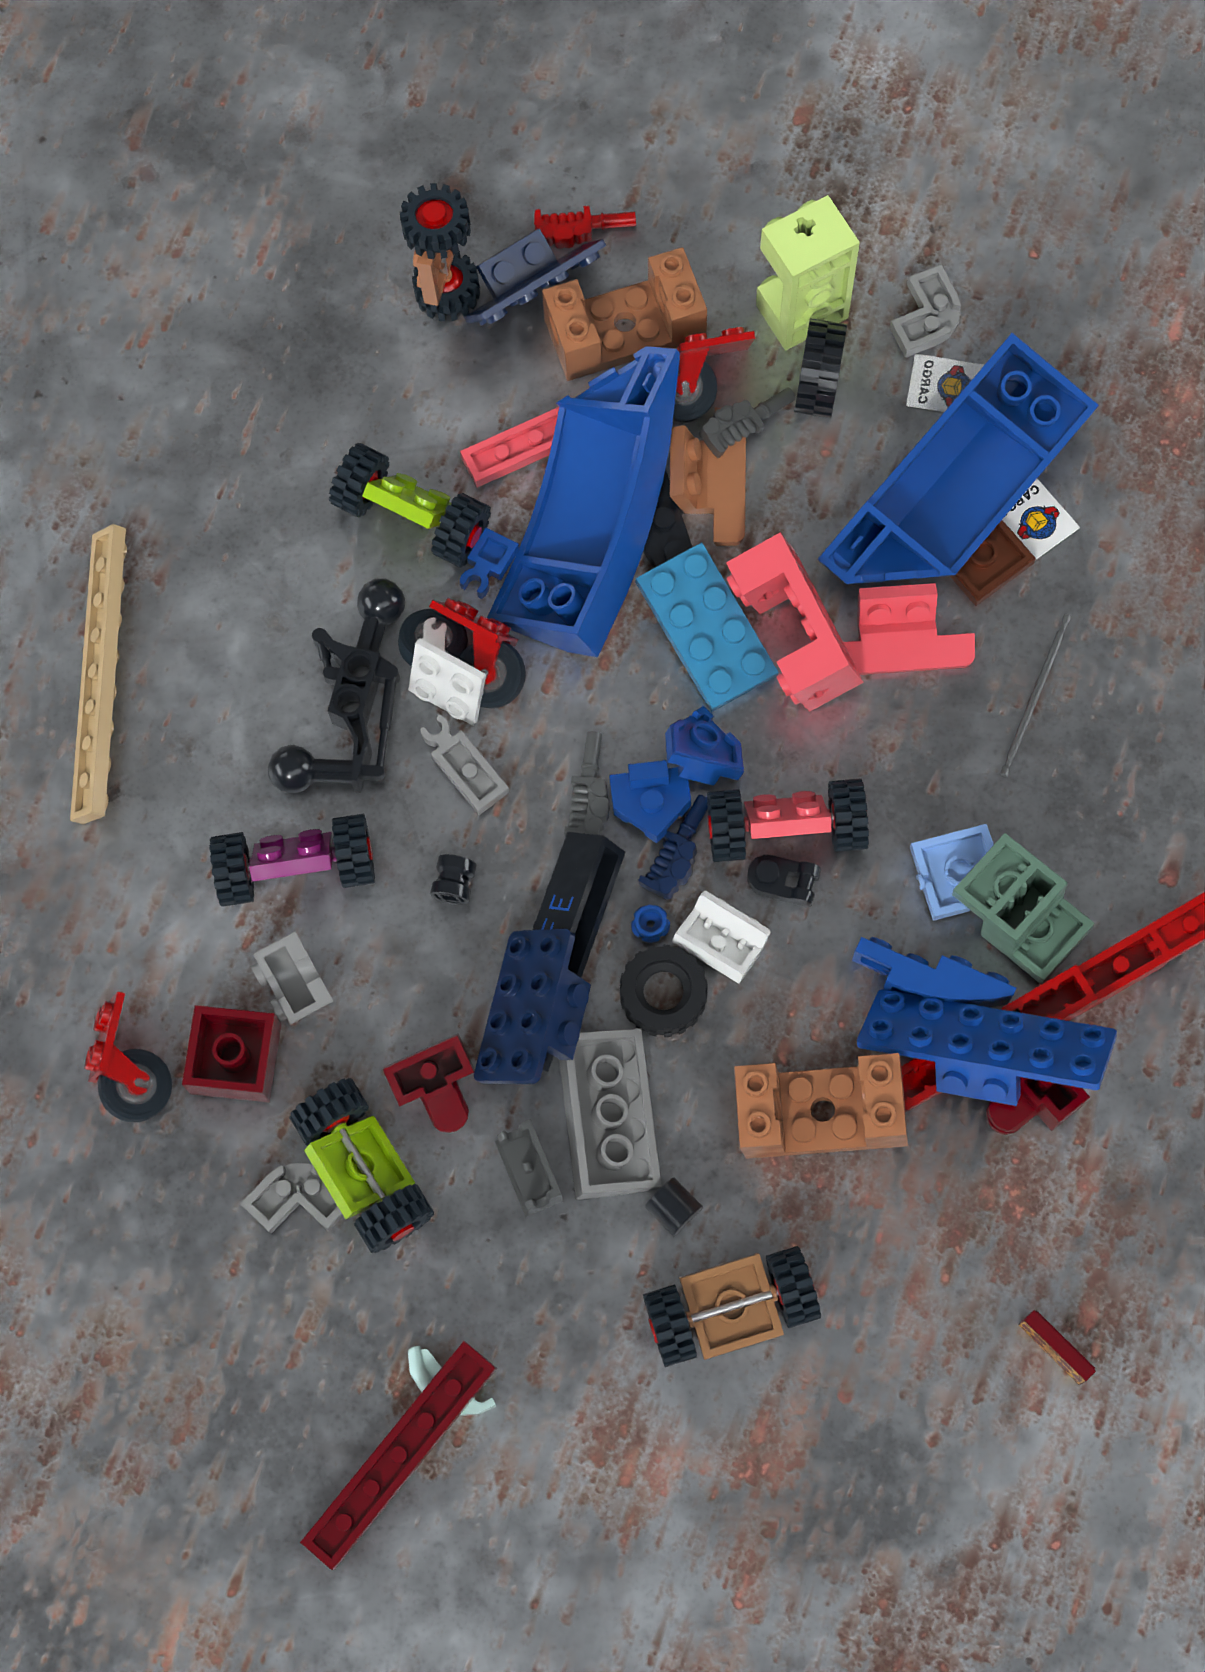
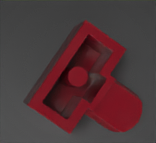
[383,1033,475,1133]
[986,1077,1090,1135]

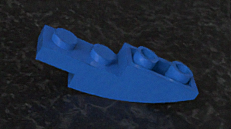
[852,937,1016,1008]

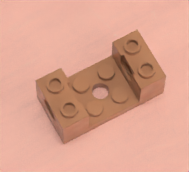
[542,247,707,381]
[734,1053,908,1159]

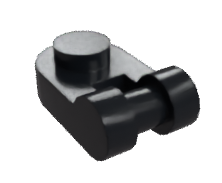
[747,855,821,907]

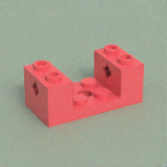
[726,532,864,712]

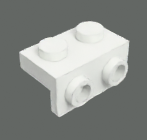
[672,891,771,984]

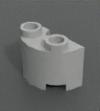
[250,931,333,1024]

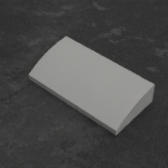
[559,1028,662,1200]

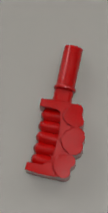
[534,206,636,249]

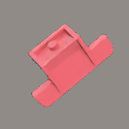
[843,583,975,675]

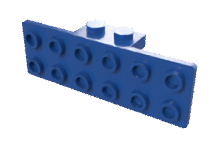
[857,989,1117,1106]

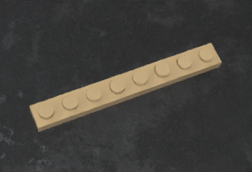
[70,524,127,824]

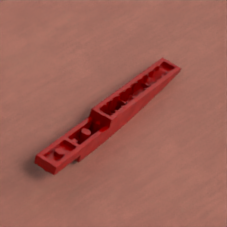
[901,892,1205,1112]

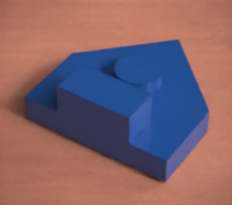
[665,706,744,786]
[609,760,691,843]

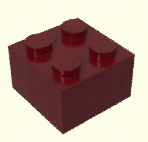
[182,1005,282,1103]

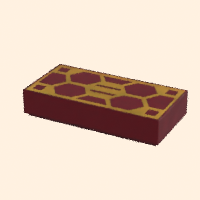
[1018,1310,1096,1385]

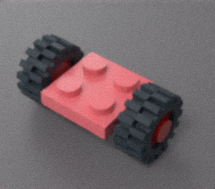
[707,779,869,862]

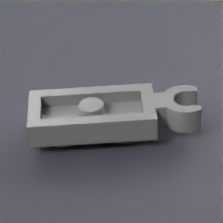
[420,714,510,815]

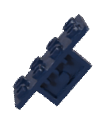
[464,228,607,326]

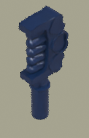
[638,794,708,900]

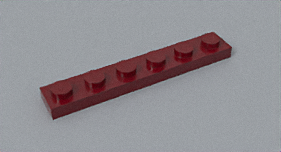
[300,1341,498,1570]

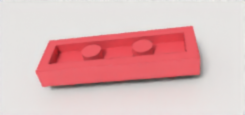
[460,407,559,488]

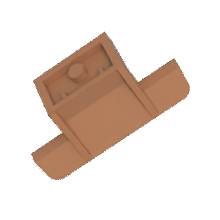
[670,407,746,546]

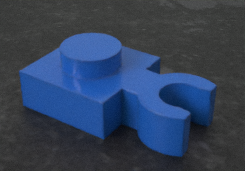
[460,528,519,599]

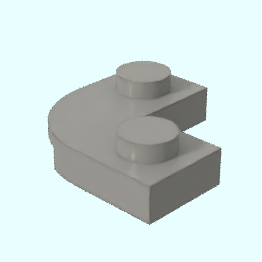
[890,264,961,358]
[240,1163,343,1234]

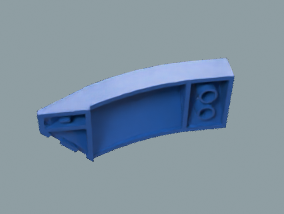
[817,333,1099,585]
[487,346,680,657]

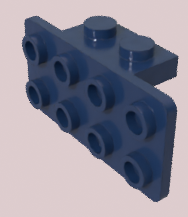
[474,929,591,1084]

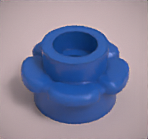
[631,905,670,943]

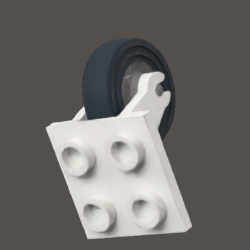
[398,609,486,726]

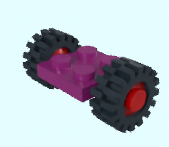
[209,813,375,907]

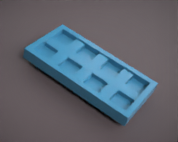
[635,543,779,712]

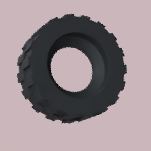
[619,944,708,1037]

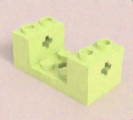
[756,195,860,351]

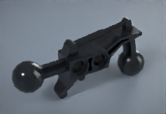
[268,578,405,794]

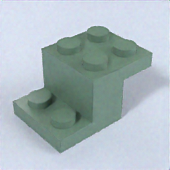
[952,833,1095,985]

